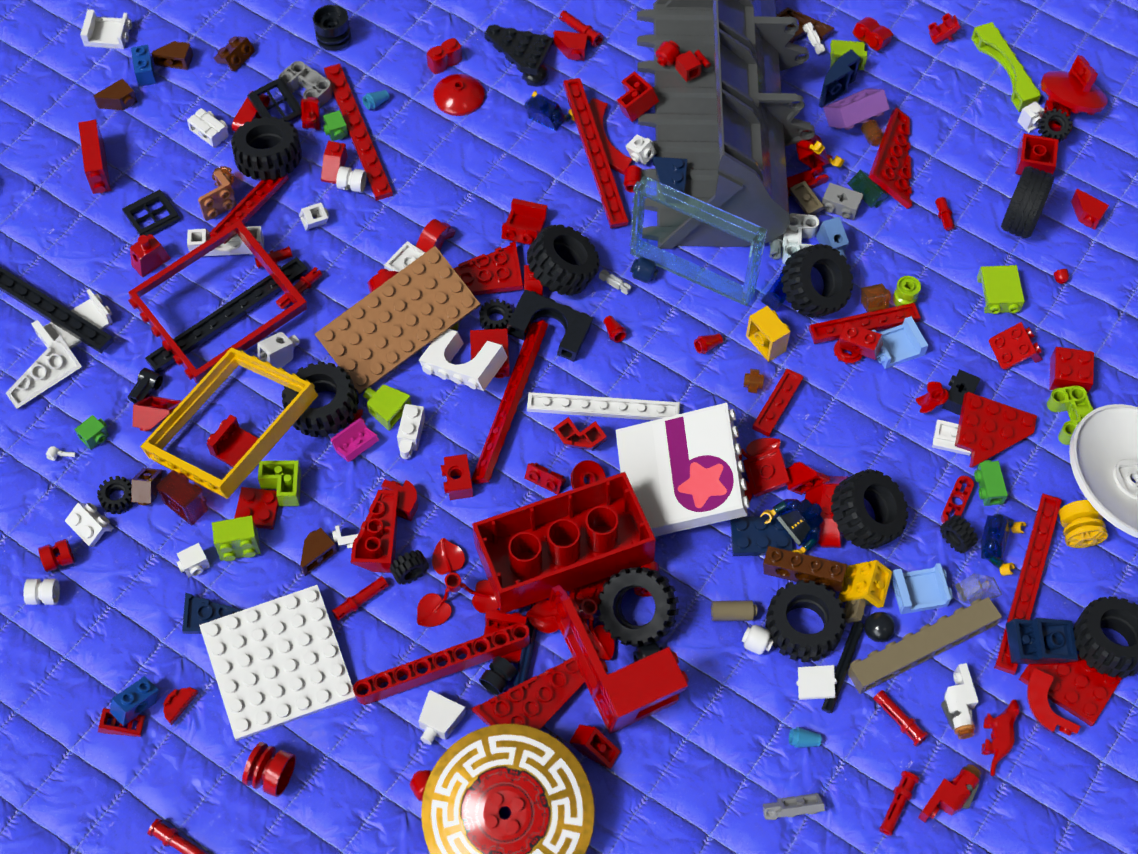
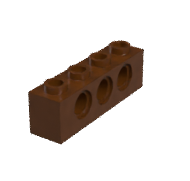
[763,546,847,593]

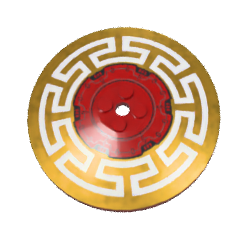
[421,724,595,854]

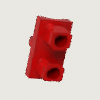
[928,13,961,44]
[301,97,321,130]

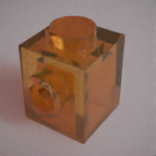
[861,283,891,312]

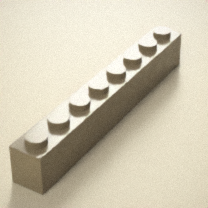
[847,597,1002,694]

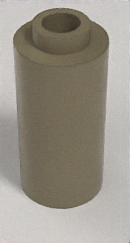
[711,600,757,621]

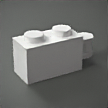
[397,404,425,459]

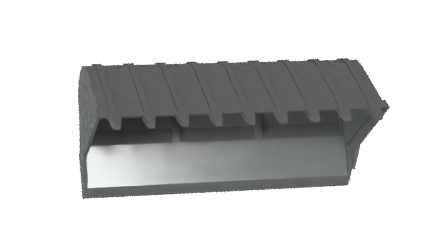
[637,0,815,249]

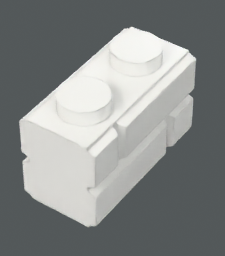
[187,108,229,148]

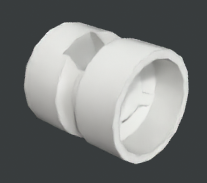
[336,166,367,193]
[24,579,60,605]

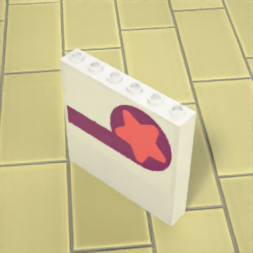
[616,403,750,537]

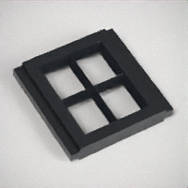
[247,77,302,122]
[122,189,181,236]

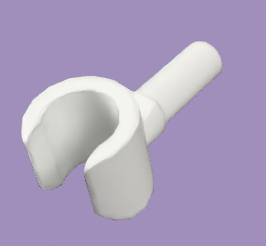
[46,446,75,461]

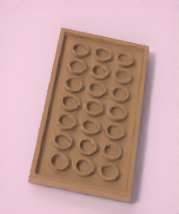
[315,246,481,394]

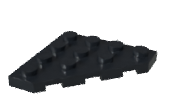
[485,25,554,75]

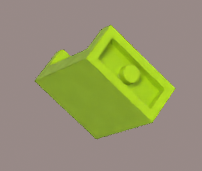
[977,265,1025,314]

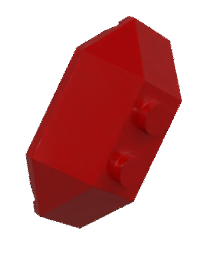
[803,476,848,548]

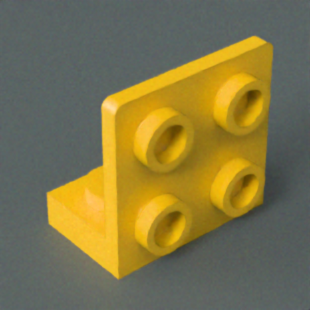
[839,560,892,608]

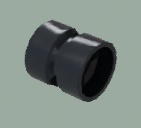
[479,656,517,696]

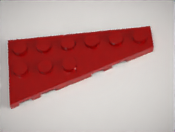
[471,657,585,730]

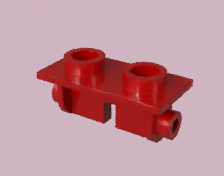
[525,463,566,495]

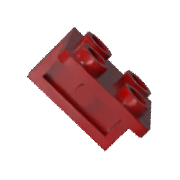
[989,322,1043,370]
[207,414,259,467]
[480,610,527,663]

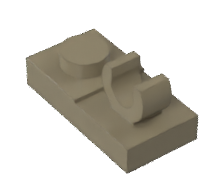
[789,181,824,216]
[845,598,870,623]

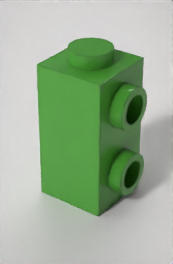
[974,460,1008,506]

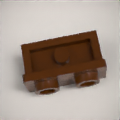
[214,36,255,71]

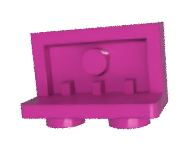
[330,418,379,462]

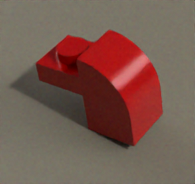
[416,219,456,252]
[381,479,418,521]

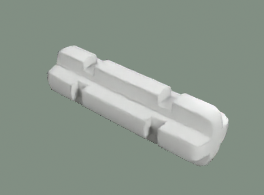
[803,22,826,55]

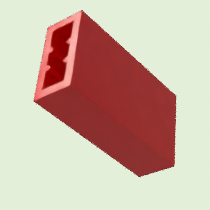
[78,119,111,194]

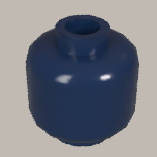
[630,257,658,283]

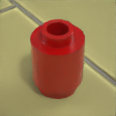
[624,165,642,193]

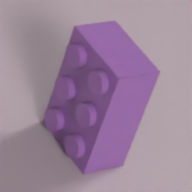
[823,88,890,130]

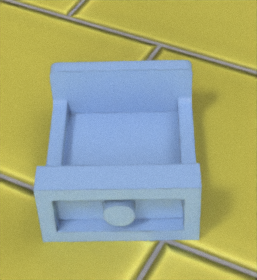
[871,316,928,369]
[890,563,953,614]

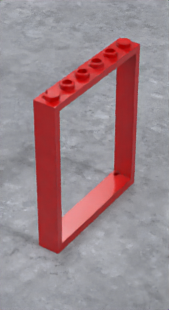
[128,220,307,383]

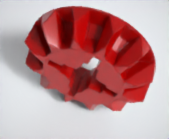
[834,340,862,365]

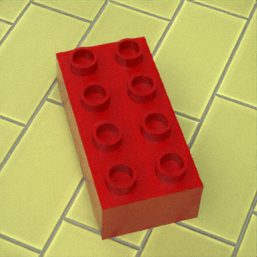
[472,472,656,614]

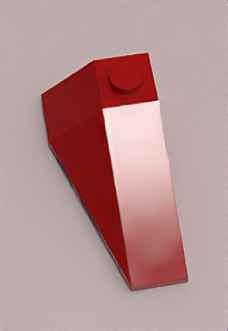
[351,490,399,573]

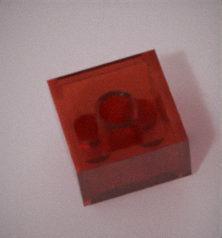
[156,470,208,526]

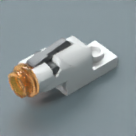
[941,663,978,739]

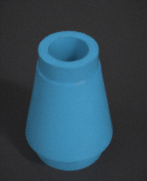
[363,90,389,110]
[789,727,821,748]

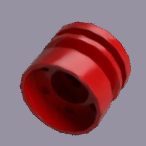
[242,742,296,797]

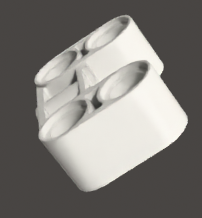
[782,213,819,264]

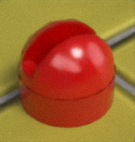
[1053,269,1069,284]

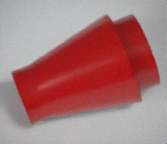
[603,316,627,343]
[694,333,723,354]

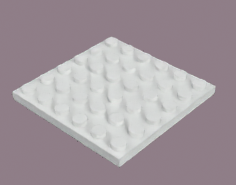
[199,584,356,741]

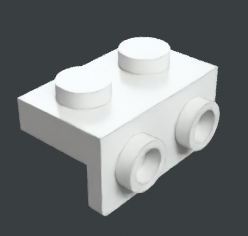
[65,503,114,547]

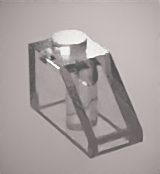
[955,573,1002,604]

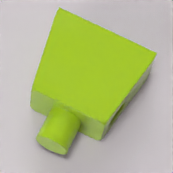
[363,385,411,431]

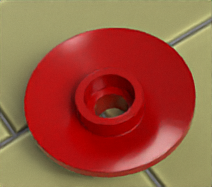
[571,460,606,489]

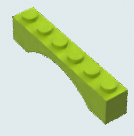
[971,22,1041,112]

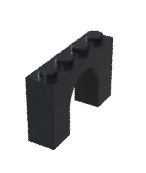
[507,289,593,362]

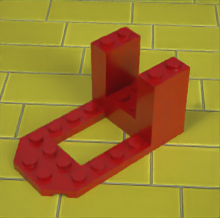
[549,585,689,734]

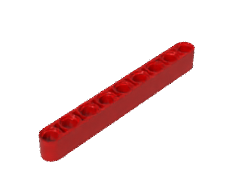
[353,623,531,705]

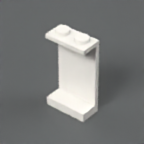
[31,289,113,349]

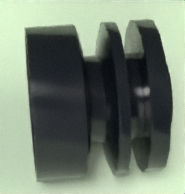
[312,5,351,51]

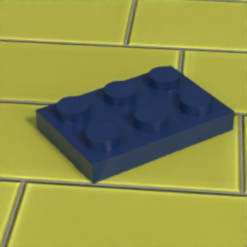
[730,516,793,556]

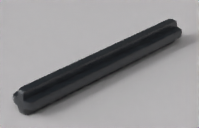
[822,621,864,713]

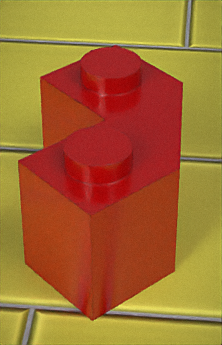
[553,417,608,451]

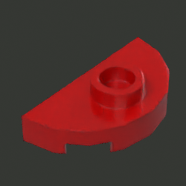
[163,687,198,726]

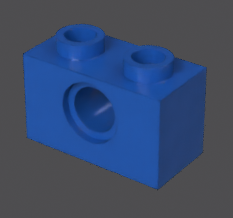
[131,45,156,87]
[110,676,159,726]

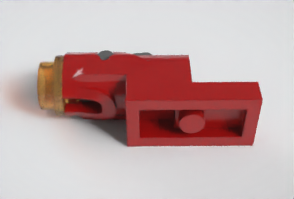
[918,764,982,822]

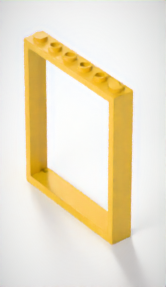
[140,347,318,499]

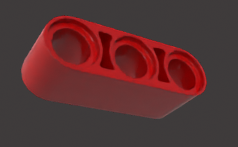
[232,91,270,132]

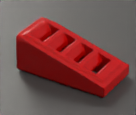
[98,708,145,737]

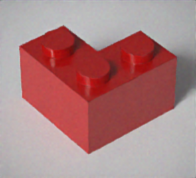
[617,71,659,122]

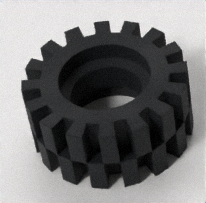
[1037,109,1073,143]
[479,299,513,330]
[97,476,135,514]
[940,515,978,553]
[390,550,429,585]

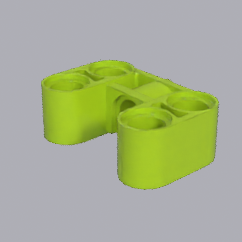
[1047,386,1093,445]

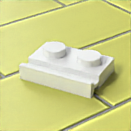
[932,420,971,456]

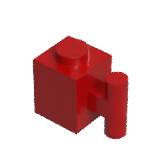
[675,50,711,82]

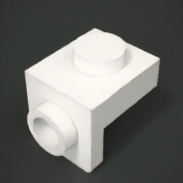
[332,525,358,549]

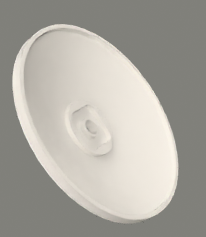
[1069,404,1138,538]

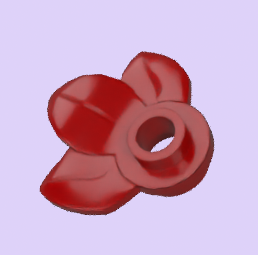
[916,382,949,413]

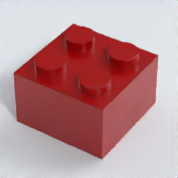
[1016,133,1059,175]
[1049,347,1094,394]

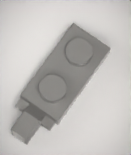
[763,793,825,820]

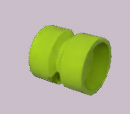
[893,276,921,306]

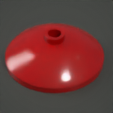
[433,74,485,116]

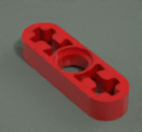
[941,476,974,523]

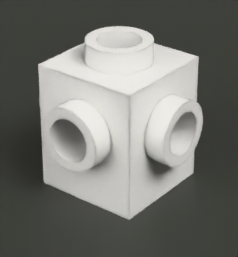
[625,135,657,164]

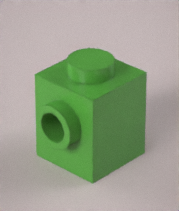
[323,110,348,141]
[74,415,109,450]

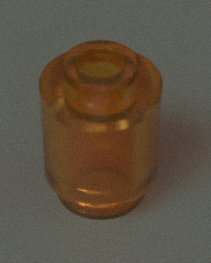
[861,120,884,146]

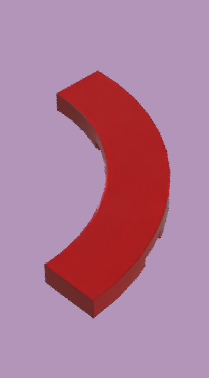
[589,98,632,175]

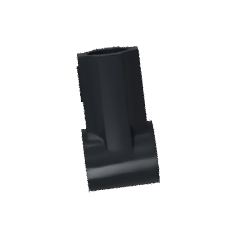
[127,368,163,404]

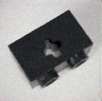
[942,369,981,415]

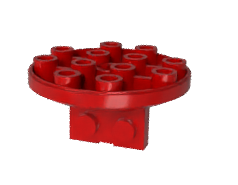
[1041,55,1108,115]

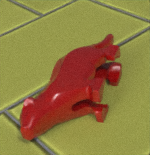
[981,699,1020,776]

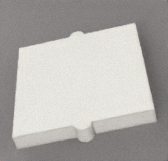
[796,665,837,700]

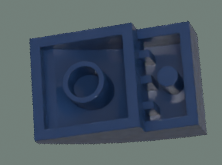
[819,49,860,108]
[1006,618,1078,664]

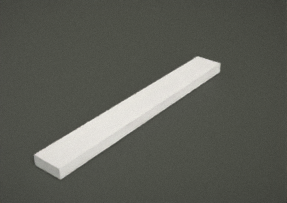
[527,392,680,420]

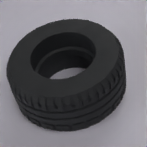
[1001,166,1054,238]

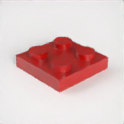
[743,447,792,497]
[234,487,279,530]

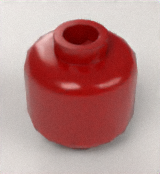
[655,40,680,67]
[410,770,431,802]

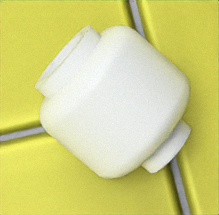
[741,625,773,655]

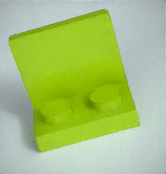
[830,40,867,70]

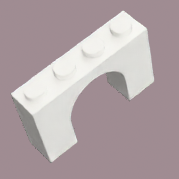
[419,329,508,391]

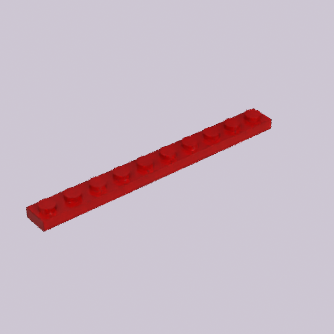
[324,63,393,201]
[563,78,628,228]
[471,320,548,484]
[994,493,1062,675]

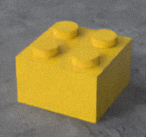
[746,306,791,362]

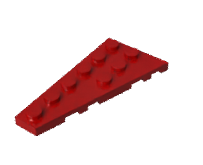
[868,108,912,209]
[453,241,523,295]

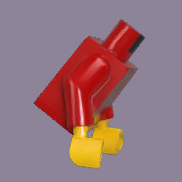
[795,130,845,169]

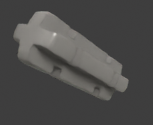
[599,269,632,294]

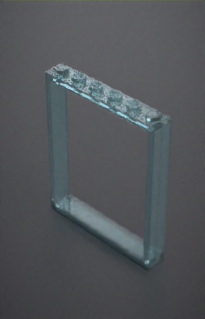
[629,176,767,306]

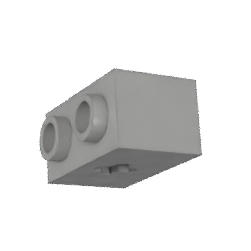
[822,183,863,220]

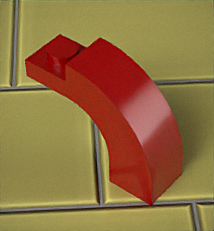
[1026,668,1081,736]

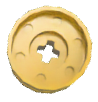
[1058,500,1108,548]

